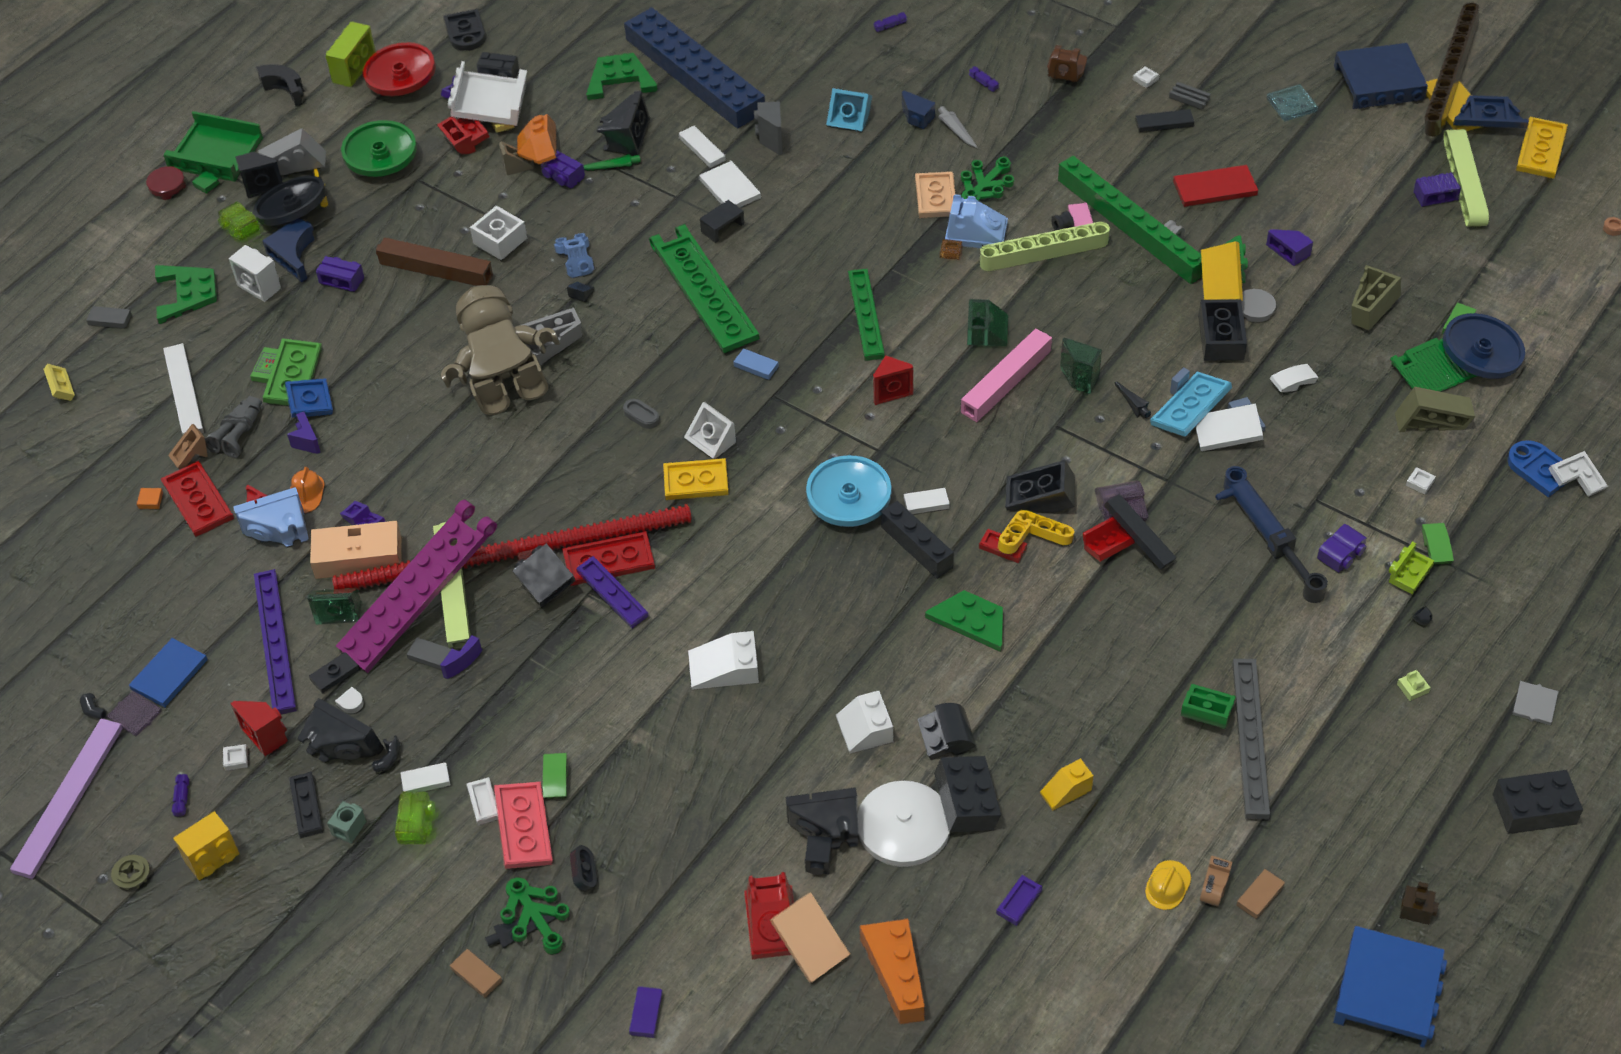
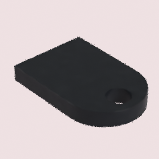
[443,9,485,51]

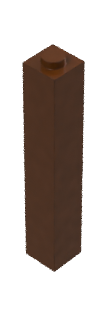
[376,237,493,286]

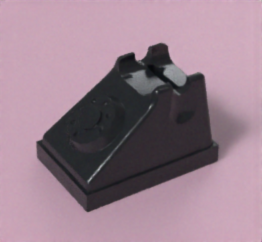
[597,91,650,156]
[297,698,384,763]
[786,787,859,849]

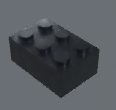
[1198,299,1247,361]
[934,756,1001,832]
[1493,770,1583,834]

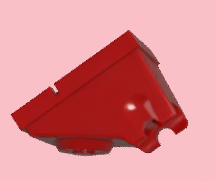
[744,872,794,960]

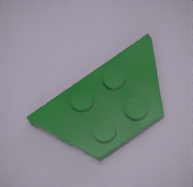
[925,590,1003,652]

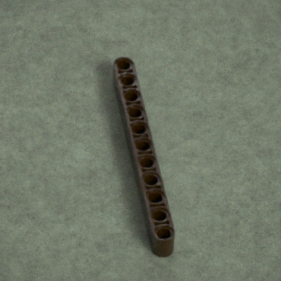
[1425,2,1479,137]

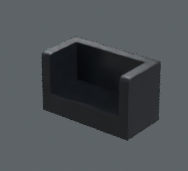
[700,200,745,243]

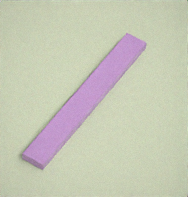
[10,719,123,879]

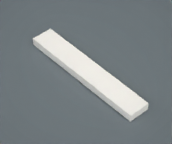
[163,343,204,435]

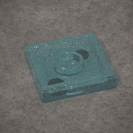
[1267,84,1318,121]

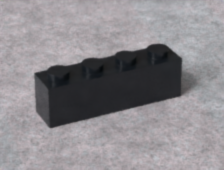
[881,501,954,579]

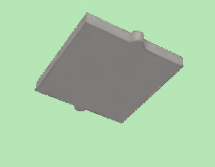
[1512,681,1558,725]

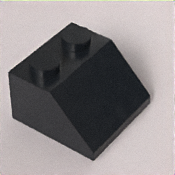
[235,152,283,199]

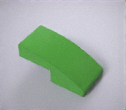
[1422,523,1454,564]
[543,753,568,799]

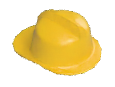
[1145,860,1191,910]

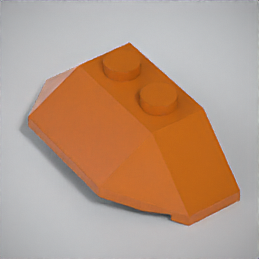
[517,114,556,164]

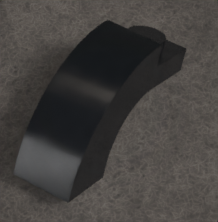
[256,64,304,107]

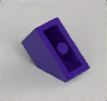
[1266,229,1313,266]

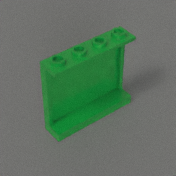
[163,111,263,182]

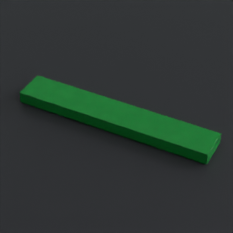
[848,269,885,361]

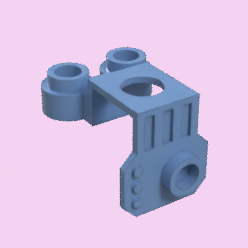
[554,233,594,278]

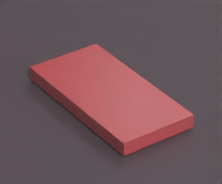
[494,782,553,869]

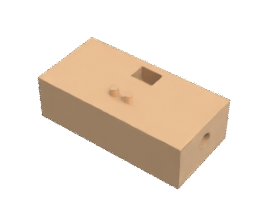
[310,521,401,579]

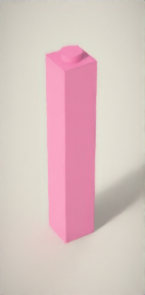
[961,329,1052,422]

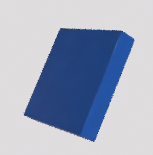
[285,379,333,418]

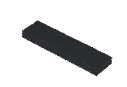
[1103,494,1177,570]

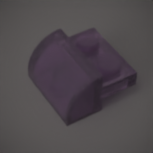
[1095,480,1149,521]

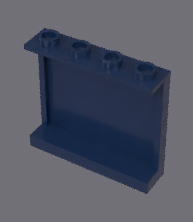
[1334,43,1428,109]

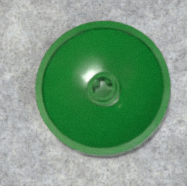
[341,120,417,177]

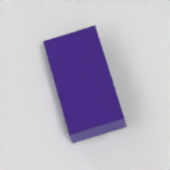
[996,875,1043,926]
[629,986,663,1038]

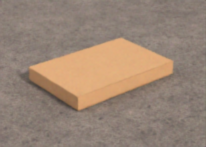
[915,172,955,218]
[770,893,850,982]

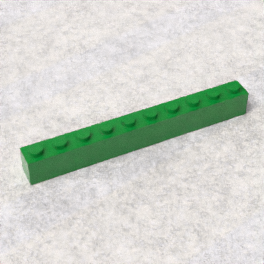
[1058,156,1203,284]

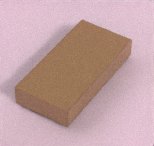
[1237,869,1285,919]
[450,949,502,998]

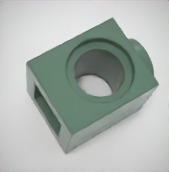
[327,801,366,843]

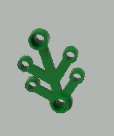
[961,157,1014,201]
[500,878,569,954]

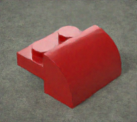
[437,117,490,154]

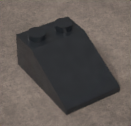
[1005,460,1075,513]

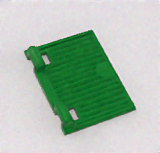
[1390,338,1476,392]

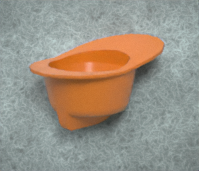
[290,467,324,513]

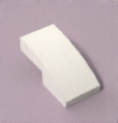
[1270,364,1318,392]

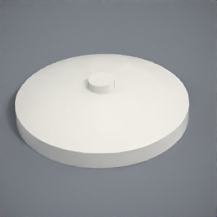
[857,781,950,867]

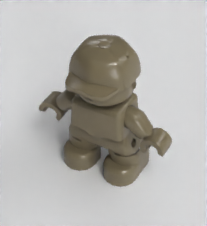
[441,285,560,415]

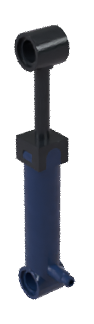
[1215,466,1328,603]

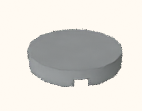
[1241,289,1276,322]

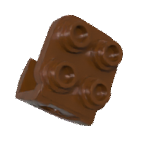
[1047,45,1087,82]

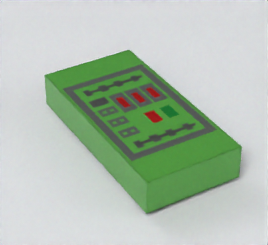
[250,347,278,383]

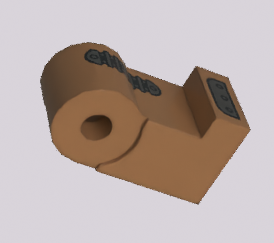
[1200,856,1232,907]

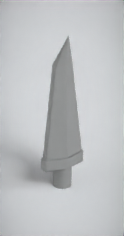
[938,106,978,148]

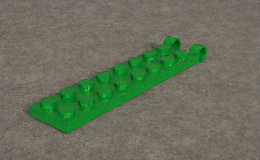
[649,224,760,353]

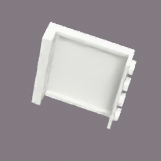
[448,61,527,126]

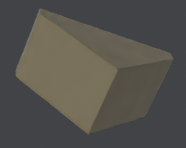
[499,141,535,175]

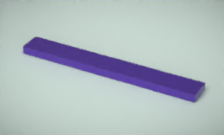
[254,569,297,715]

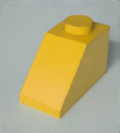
[1040,758,1094,811]

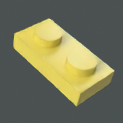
[44,364,75,401]

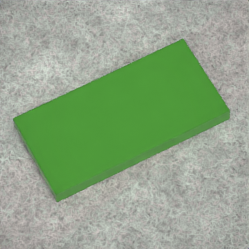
[263,338,322,406]

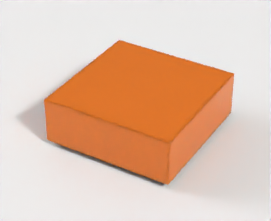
[137,488,163,509]

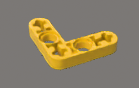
[998,510,1075,554]

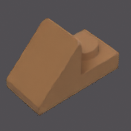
[168,424,207,469]

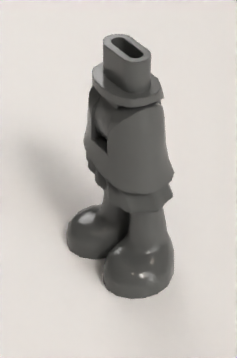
[205,396,262,458]

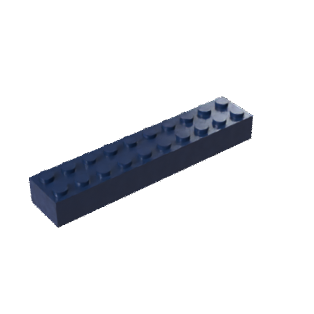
[624,8,765,129]

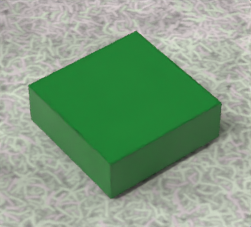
[192,171,220,194]

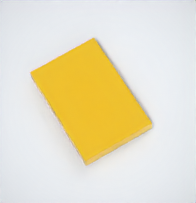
[1201,241,1243,301]
[663,458,729,500]

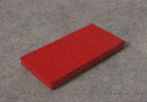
[1173,165,1258,207]
[161,461,234,537]
[562,531,655,586]

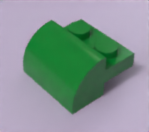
[1181,684,1236,729]

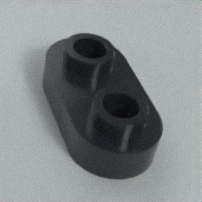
[570,845,597,891]

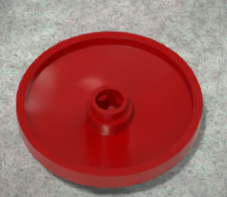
[363,43,436,96]

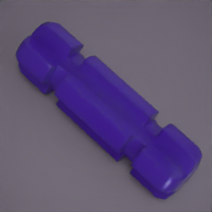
[874,12,907,32]
[969,66,999,91]
[172,774,189,817]

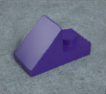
[287,412,321,454]

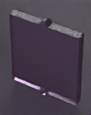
[107,691,162,736]

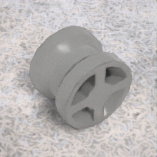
[1164,220,1185,239]

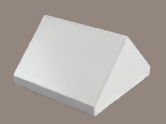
[684,402,736,459]

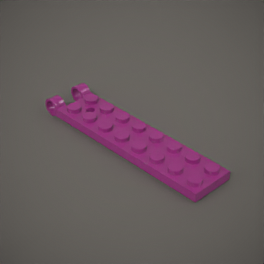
[336,500,497,673]

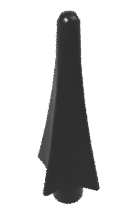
[1114,381,1151,418]

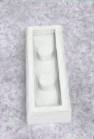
[679,126,726,168]

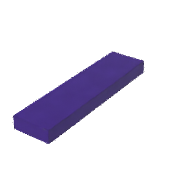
[576,556,649,629]

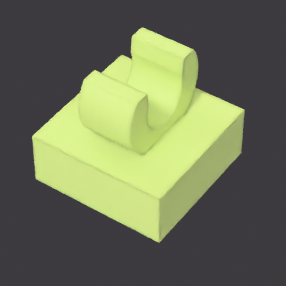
[1397,670,1430,701]

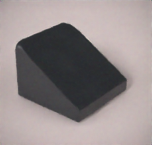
[567,282,595,302]

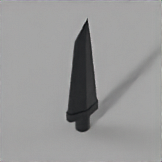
[485,912,564,948]

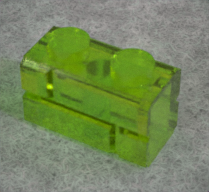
[395,792,434,844]

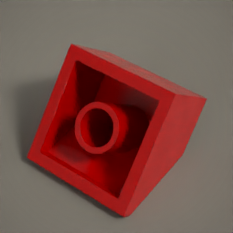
[230,701,288,756]

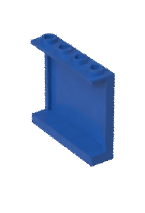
[1333,926,1447,1048]

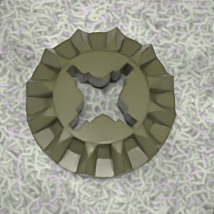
[111,855,150,891]

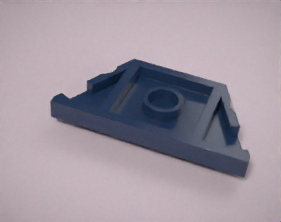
[1453,95,1529,128]

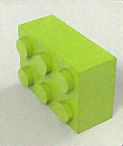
[325,22,376,87]

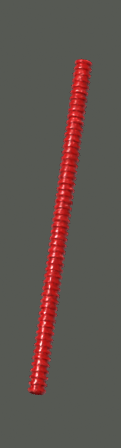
[332,504,692,594]

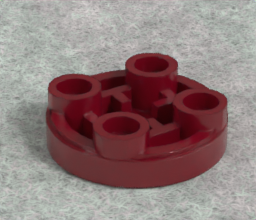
[146,166,186,200]

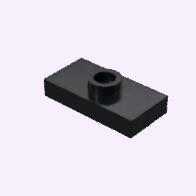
[309,652,360,694]

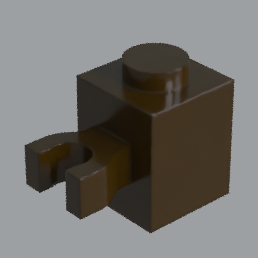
[1399,882,1439,925]

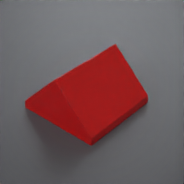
[873,356,913,405]

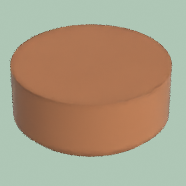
[1603,217,1621,236]

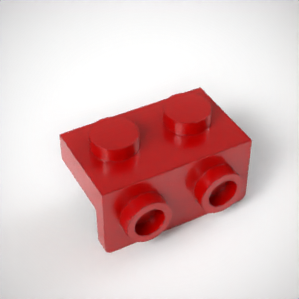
[1083,517,1135,562]

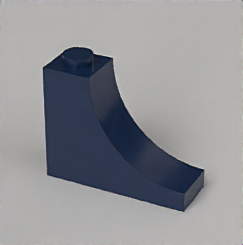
[262,218,315,282]

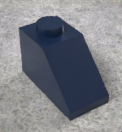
[902,90,935,129]

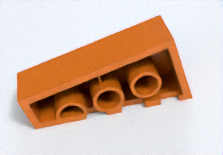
[860,919,924,1024]

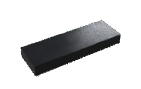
[1135,109,1194,132]
[289,771,323,838]

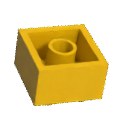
[173,811,240,881]

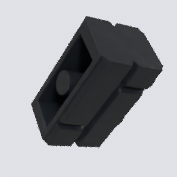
[477,52,519,78]

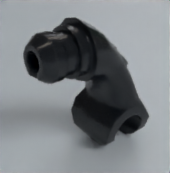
[372,735,400,772]

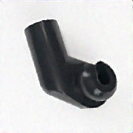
[79,693,107,719]

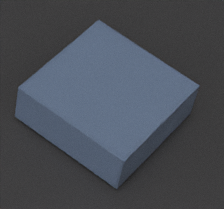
[1170,368,1190,395]

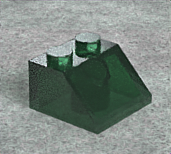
[1060,337,1102,394]
[307,588,361,625]

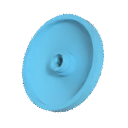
[806,455,891,527]

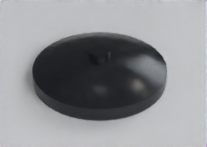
[253,176,327,226]

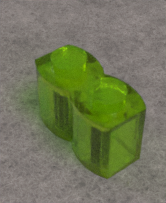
[217,201,260,241]

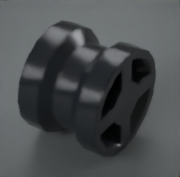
[1051,211,1074,231]

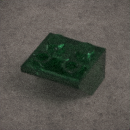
[967,299,1008,346]

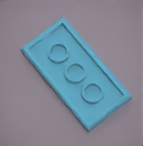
[1150,372,1232,437]

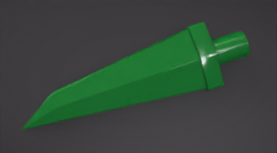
[584,155,641,170]

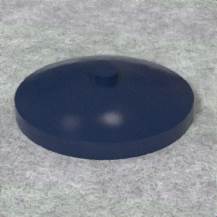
[1443,313,1525,379]

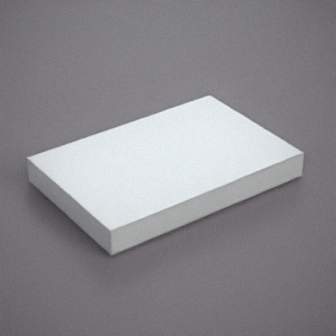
[699,161,761,208]
[1196,404,1264,452]

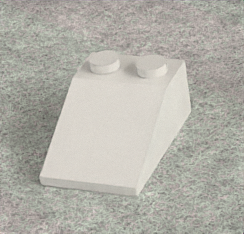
[688,631,759,690]

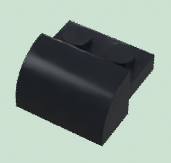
[917,703,976,760]

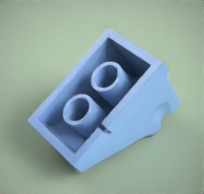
[945,194,1008,248]
[233,487,309,547]

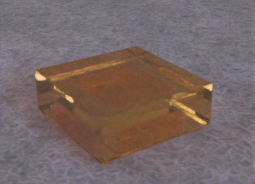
[940,239,962,260]

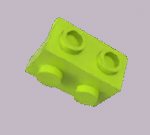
[1388,541,1434,594]

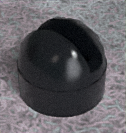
[1412,606,1433,625]

